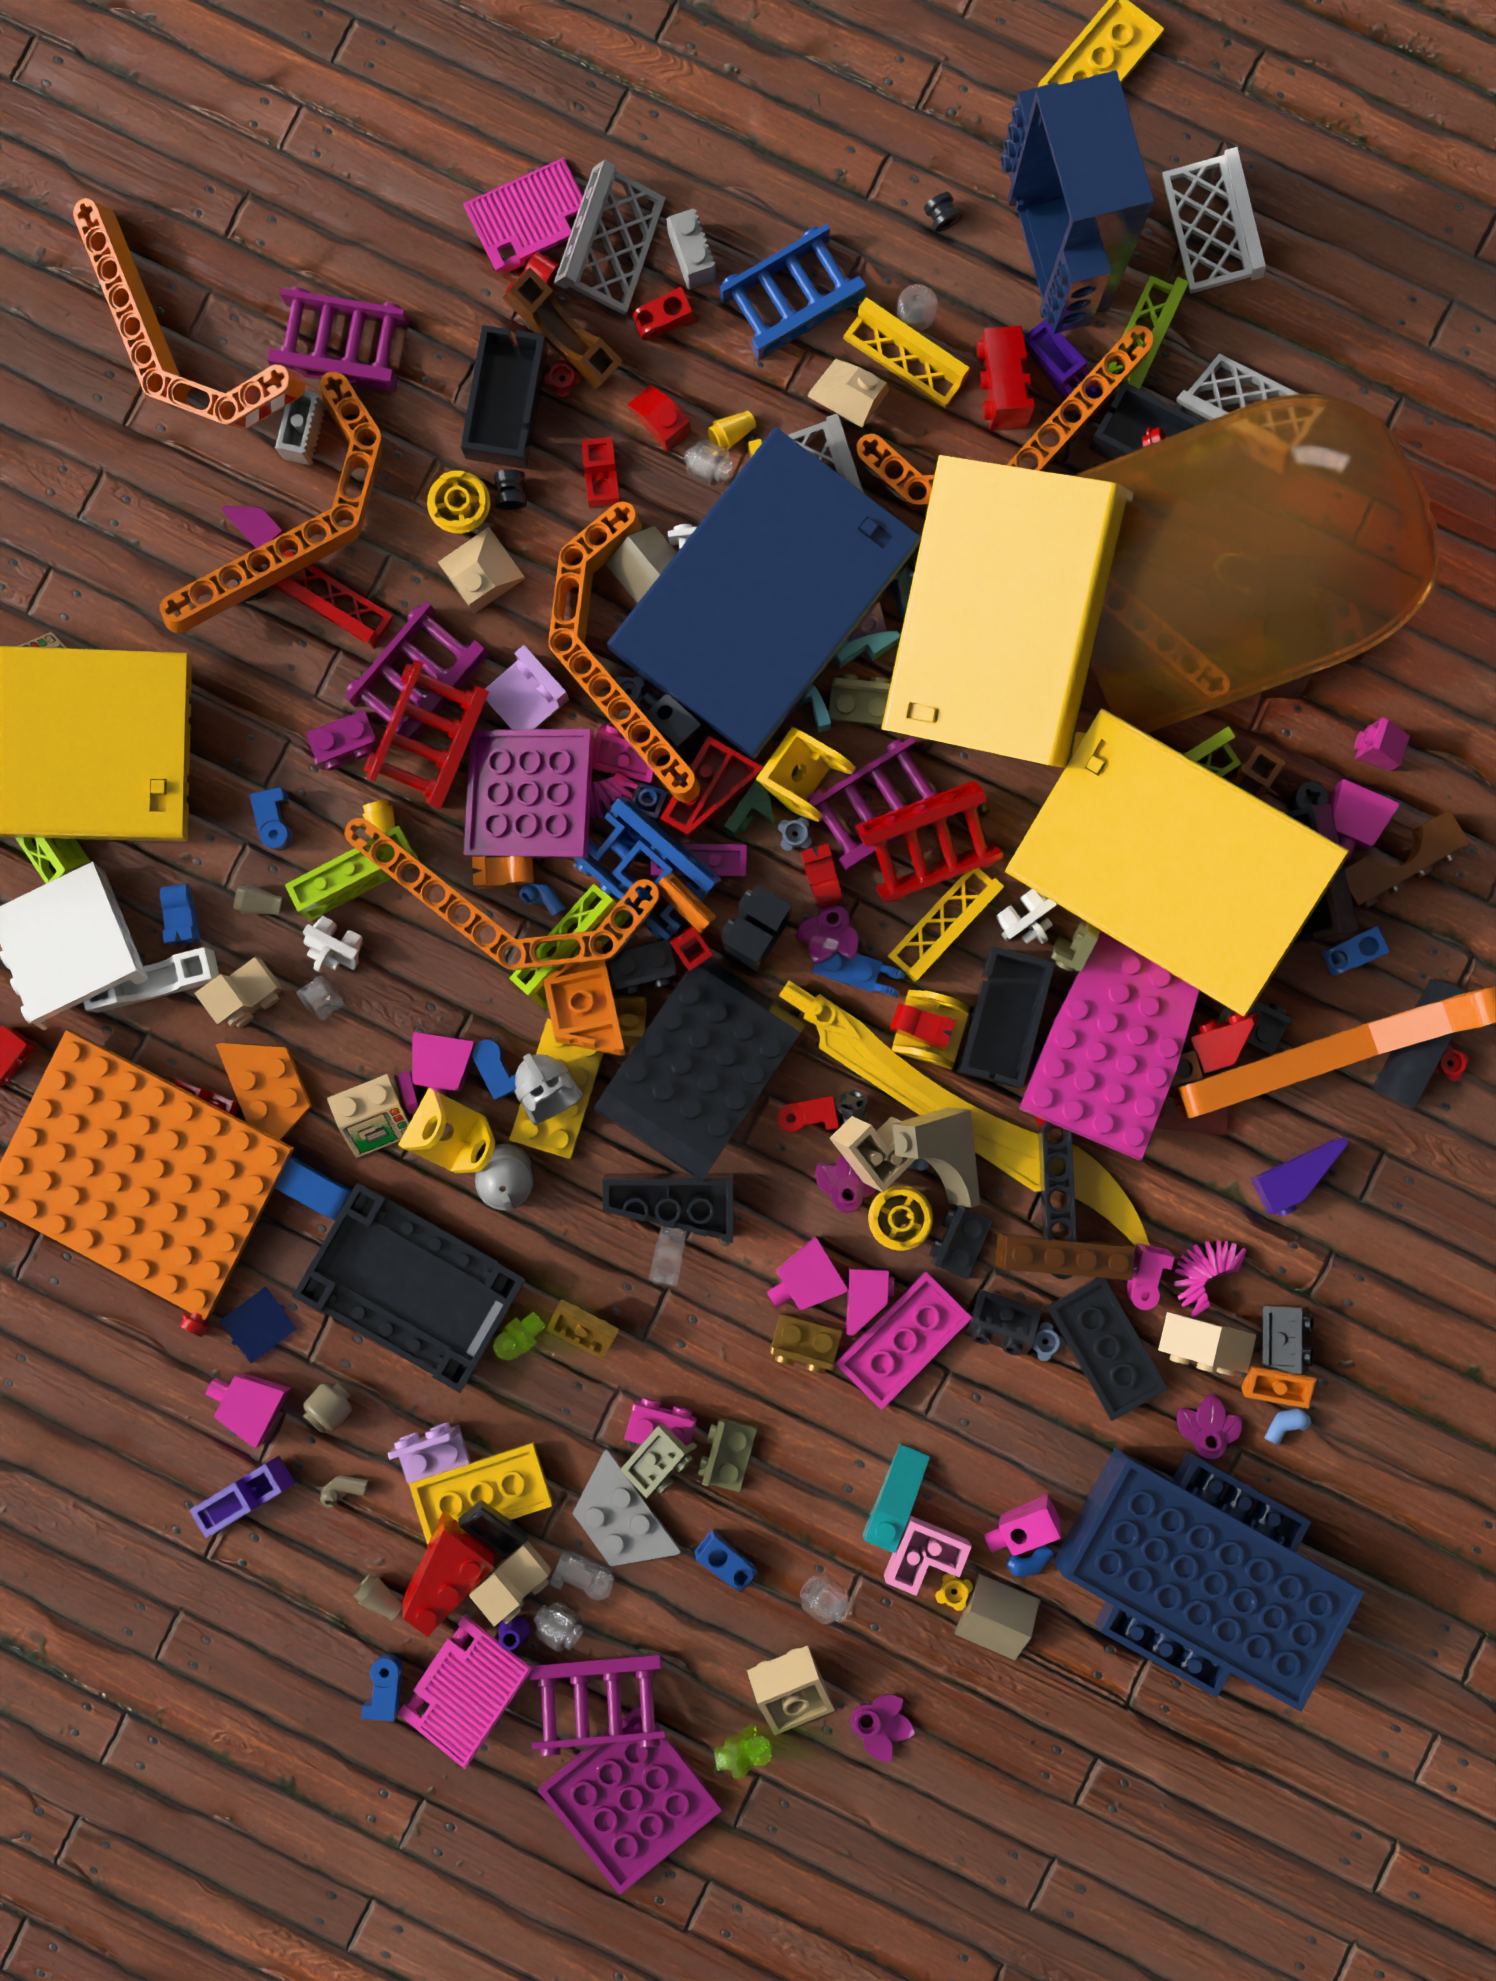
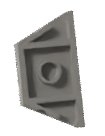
[572,1449,681,1566]

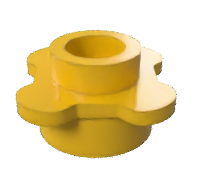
[935,1573,973,1611]

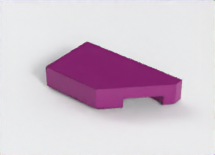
[221,506,284,548]
[397,1071,421,1119]

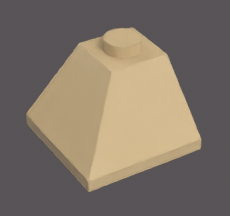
[808,359,889,427]
[438,527,525,614]

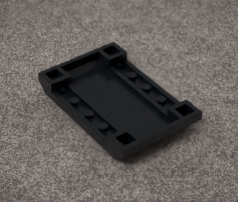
[594,958,807,1181]
[292,1183,527,1393]

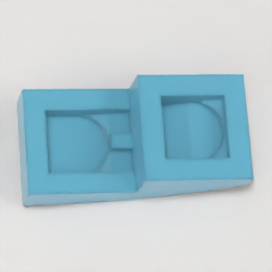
[834,631,901,668]
[800,686,831,733]

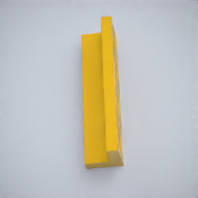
[843,297,970,408]
[887,868,1004,982]

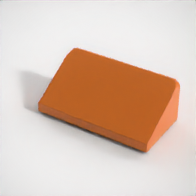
[657,873,717,933]
[1241,1366,1316,1409]

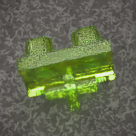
[494,1312,546,1361]
[714,1726,773,1778]

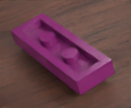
[651,844,747,878]

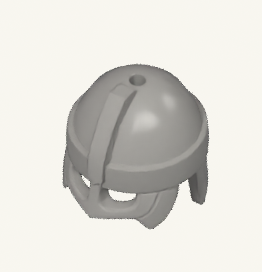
[515,1053,583,1125]
[475,1144,534,1211]

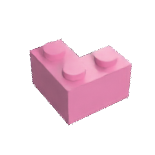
[884,1515,972,1596]

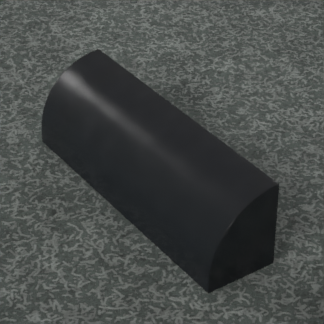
[1371,979,1467,1109]

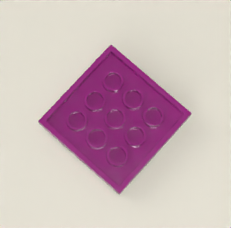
[463,729,594,858]
[538,1703,722,1895]

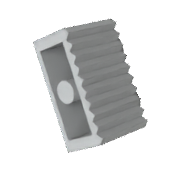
[666,209,716,289]
[275,390,326,465]

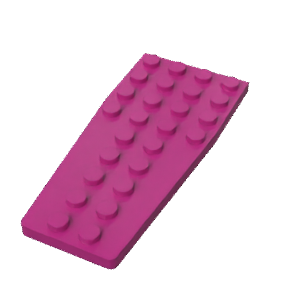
[1019,930,1199,1160]

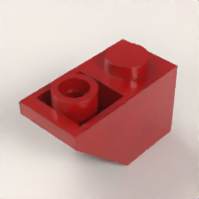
[1191,1011,1260,1073]

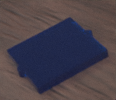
[220,1287,297,1363]

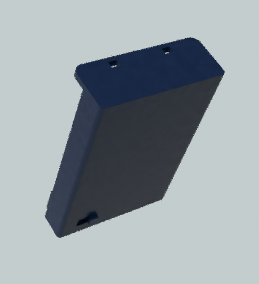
[607,427,921,763]

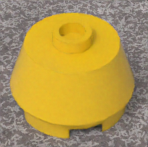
[427,471,490,533]
[868,1186,933,1251]

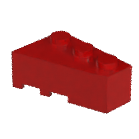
[976,325,1035,431]
[660,736,764,840]
[403,1511,494,1637]

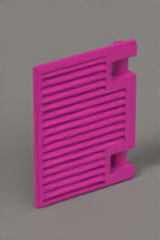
[463,157,583,274]
[398,1615,533,1769]

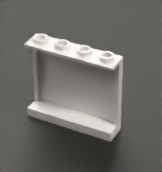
[0,862,148,1030]

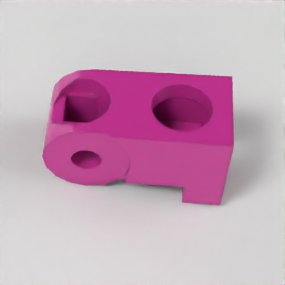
[1126,1243,1175,1310]

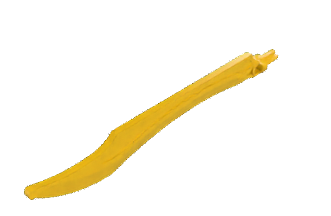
[779,980,1150,1248]

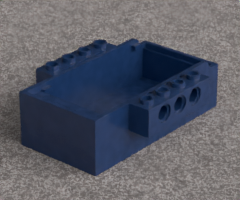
[1000,70,1154,334]
[1053,1447,1365,1712]

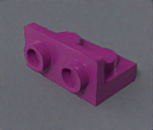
[306,710,379,771]

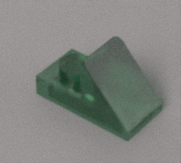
[724,780,774,837]

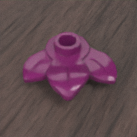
[796,905,859,965]
[815,1155,876,1213]
[1177,1394,1242,1460]
[850,1694,915,1762]

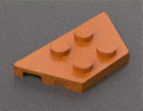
[543,941,625,1055]
[216,1043,312,1140]

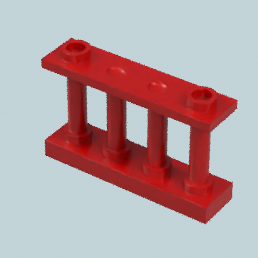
[364,660,489,810]
[855,780,1003,903]

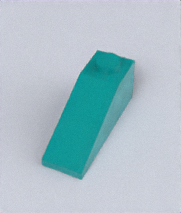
[862,1444,930,1554]

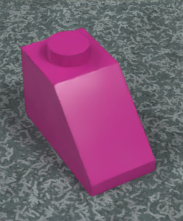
[846,1268,894,1335]

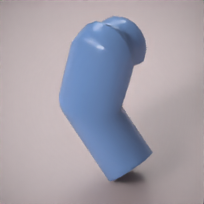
[1264,1408,1311,1446]

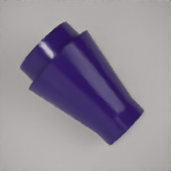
[498,1615,530,1650]

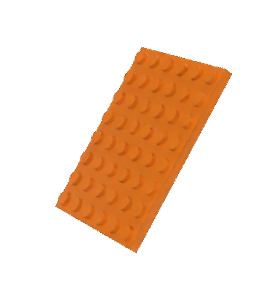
[0,1030,294,1320]

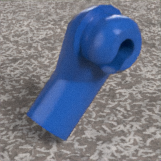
[519,883,566,917]
[1006,1545,1055,1578]

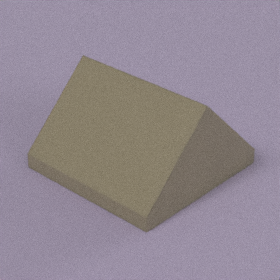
[606,526,677,604]
[954,1573,1040,1660]

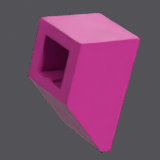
[1354,717,1410,771]

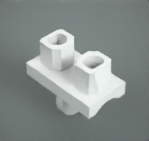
[996,889,1057,944]
[303,916,363,973]

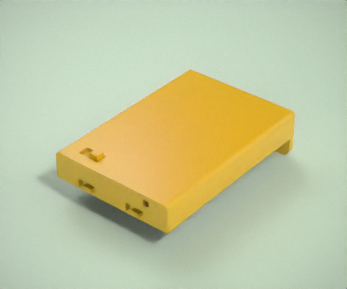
[881,455,1134,768]
[0,646,192,842]
[1005,708,1351,1017]

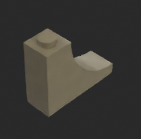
[892,1108,980,1208]

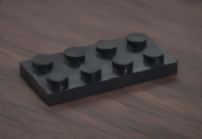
[1046,1277,1168,1421]

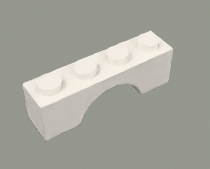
[84,947,219,1013]

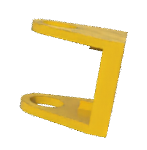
[756,727,856,822]
[891,990,970,1069]
[398,1088,495,1173]

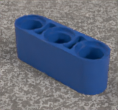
[274,1156,352,1221]

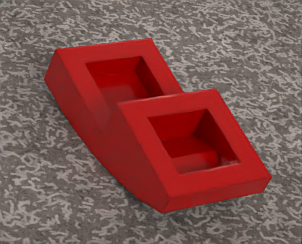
[581,437,620,508]

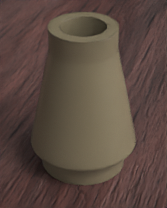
[233,883,283,915]
[353,1574,403,1621]

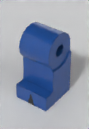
[249,787,293,851]
[160,883,201,946]
[1321,926,1390,976]
[472,1040,516,1101]
[694,1529,759,1592]
[361,1653,403,1722]

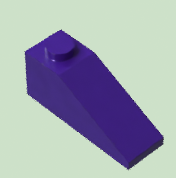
[1250,1138,1348,1217]

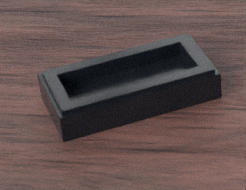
[458,1499,528,1559]

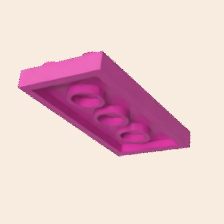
[835,1271,972,1410]

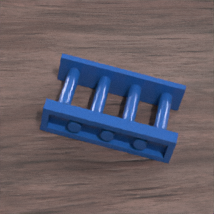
[719,223,866,361]

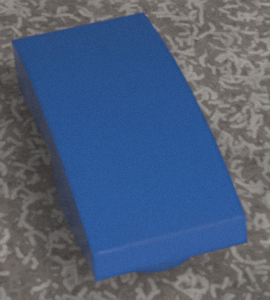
[619,782,667,856]

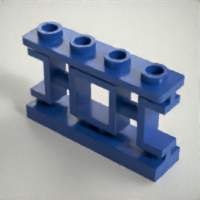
[573,796,722,940]

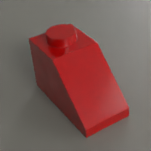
[627,385,691,453]

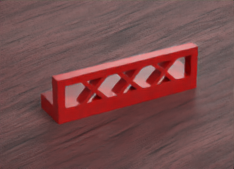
[264,550,394,649]

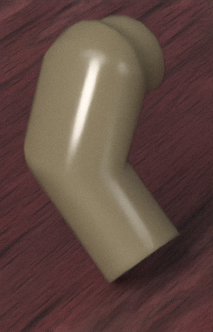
[320,1475,368,1508]

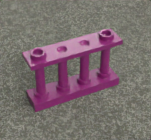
[267,287,409,392]
[344,601,488,740]
[806,737,947,873]
[529,1655,667,1756]

